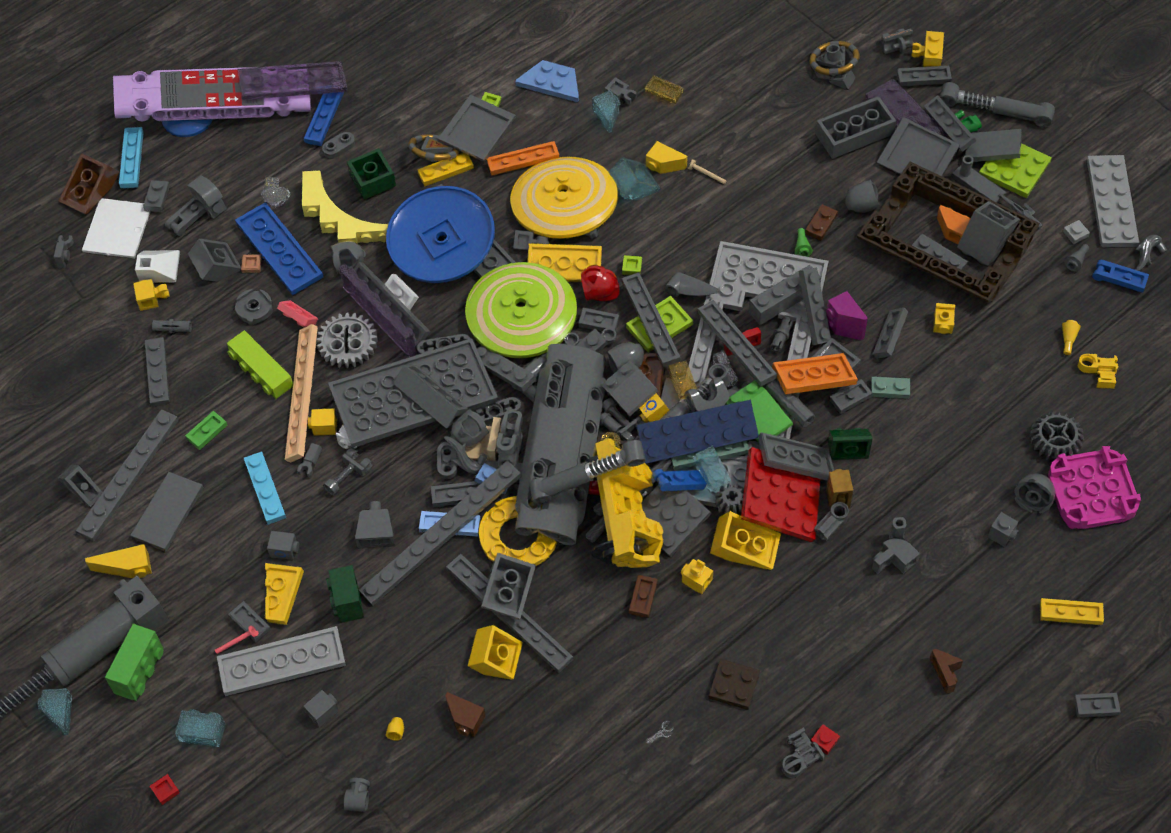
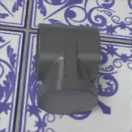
[344,778,370,812]

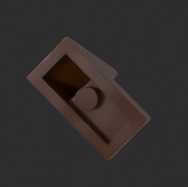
[930,649,963,694]

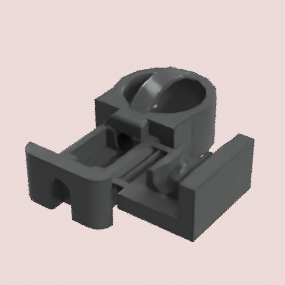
[782,727,824,778]

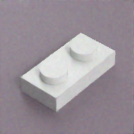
[385,274,419,310]

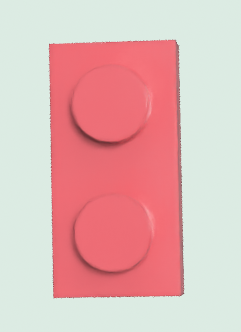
[277,300,318,327]

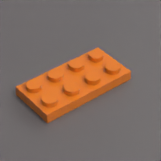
[772,353,858,394]

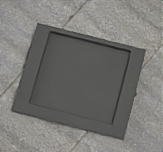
[438,94,516,162]
[877,117,960,176]

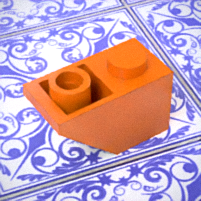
[937,205,971,244]

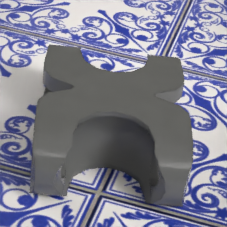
[684,377,729,413]
[496,410,523,468]

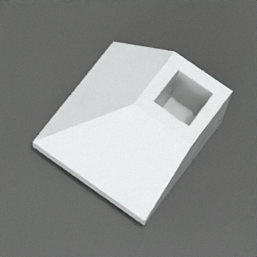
[135,250,180,283]

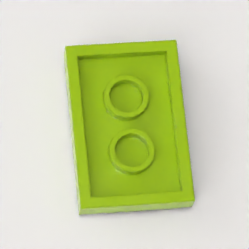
[626,296,693,353]

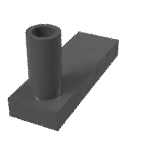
[951,155,1006,203]

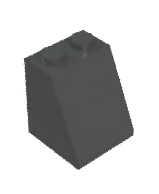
[957,201,1020,266]

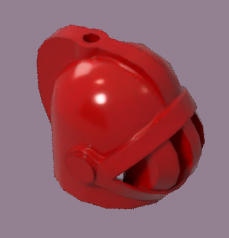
[581,265,620,301]

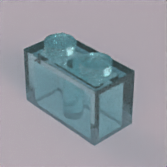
[693,446,731,493]
[175,709,225,747]

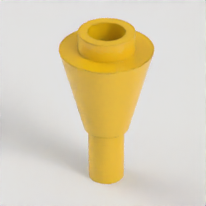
[1062,320,1081,355]

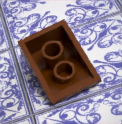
[59,153,120,215]

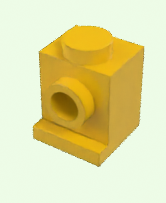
[933,303,955,334]

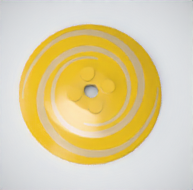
[510,157,618,238]

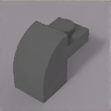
[187,175,227,219]
[872,539,920,574]

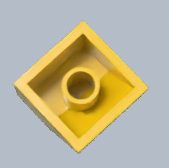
[468,625,523,680]

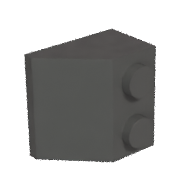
[188,238,241,282]
[601,360,658,416]

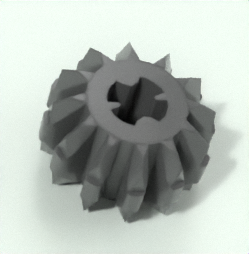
[715,483,744,514]

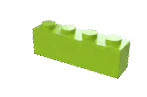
[227,330,293,399]

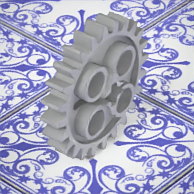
[316,312,378,368]

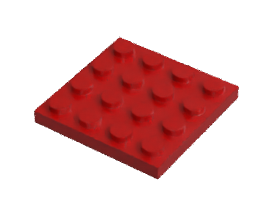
[741,447,821,542]

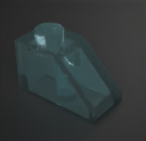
[592,90,620,133]
[38,688,72,735]

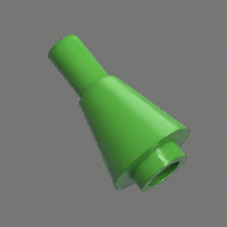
[795,228,813,257]

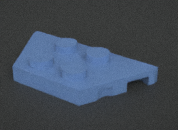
[515,60,579,102]

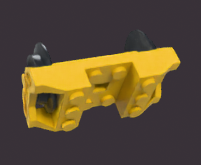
[585,438,663,568]

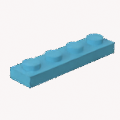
[119,127,144,188]
[244,452,286,524]

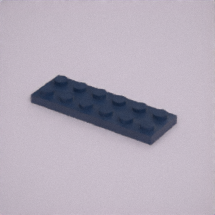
[636,399,759,463]

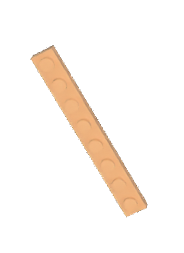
[285,324,318,463]

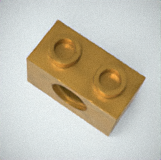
[826,469,853,510]

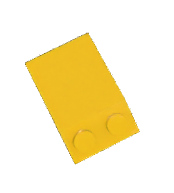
[710,511,781,570]

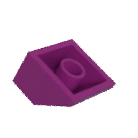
[826,291,868,340]

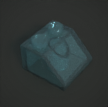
[609,157,660,200]

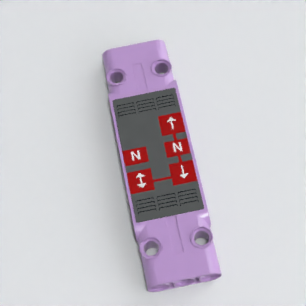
[113,67,311,121]

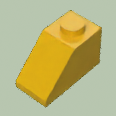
[646,141,687,174]

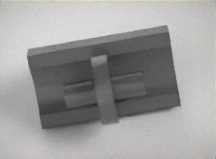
[881,28,913,54]

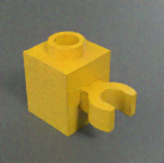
[134,279,169,311]
[681,559,713,594]

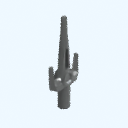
[999,193,1043,230]

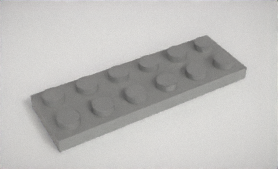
[1087,155,1139,247]
[217,626,346,696]

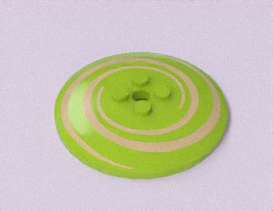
[465,262,577,358]

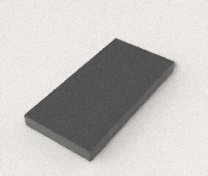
[758,432,834,481]
[130,472,204,552]

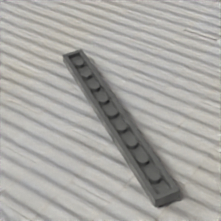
[359,461,522,606]

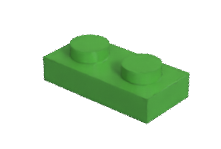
[185,411,227,450]

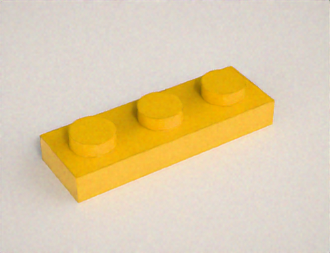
[417,153,474,187]
[1040,598,1104,625]

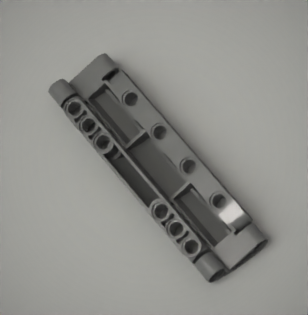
[515,344,606,545]

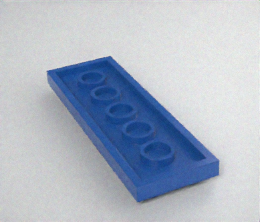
[235,202,323,295]

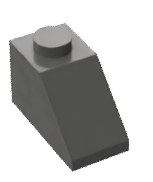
[58,465,103,507]

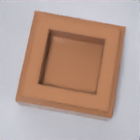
[241,254,262,273]

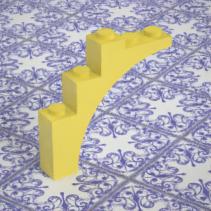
[302,171,388,244]

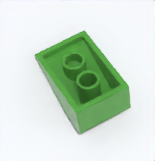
[725,380,793,442]

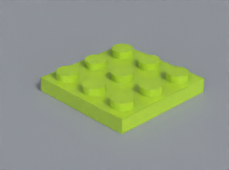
[979,143,1052,198]

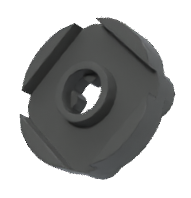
[235,289,273,325]

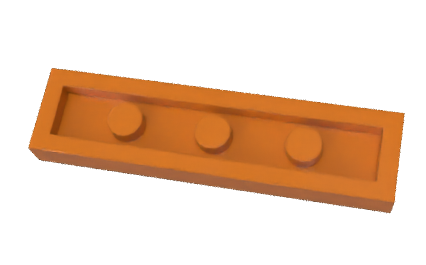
[487,141,559,176]

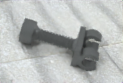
[602,398,645,442]
[323,447,373,495]

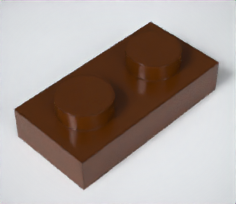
[805,204,838,241]
[629,575,658,618]

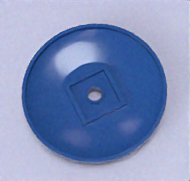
[386,186,495,283]

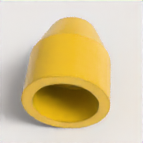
[386,717,404,741]

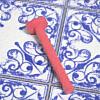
[215,625,259,654]

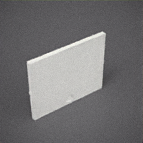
[82,198,151,259]

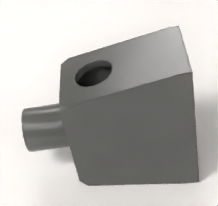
[355,501,395,548]

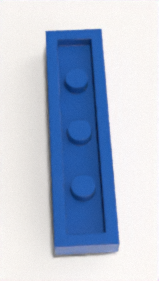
[304,86,344,146]

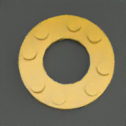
[479,496,557,566]

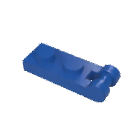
[1092,260,1149,293]
[652,469,707,491]

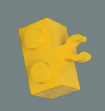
[912,31,944,67]

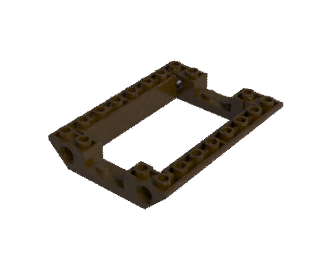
[857,161,1040,303]

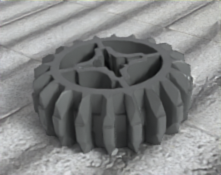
[1030,411,1084,460]

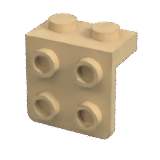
[465,417,502,461]

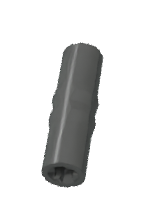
[765,379,815,427]

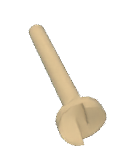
[688,159,726,185]

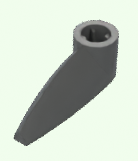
[665,272,719,297]

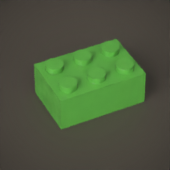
[105,624,164,701]

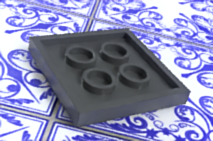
[642,485,712,557]

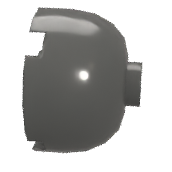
[1014,473,1056,513]

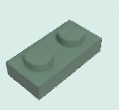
[871,377,910,399]

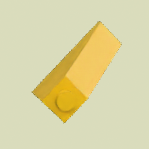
[85,544,152,578]

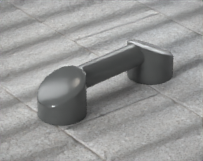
[564,328,616,346]

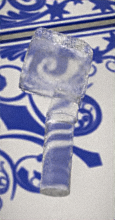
[646,721,674,745]

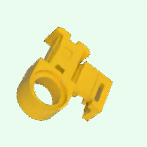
[1078,354,1118,389]

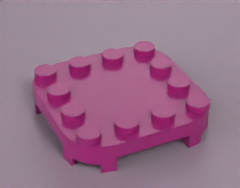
[1048,446,1141,529]

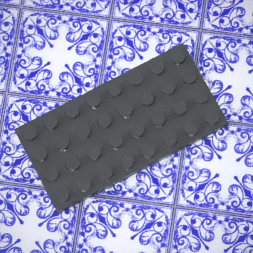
[328,338,498,448]

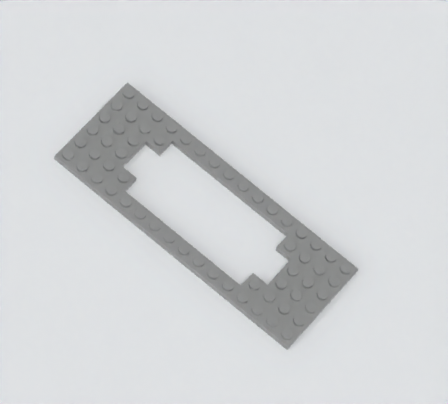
[666,241,829,508]

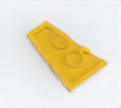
[265,563,304,625]

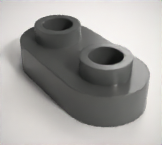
[322,132,355,159]
[437,442,457,479]

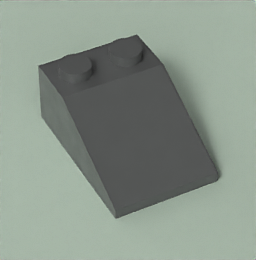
[481,553,536,620]

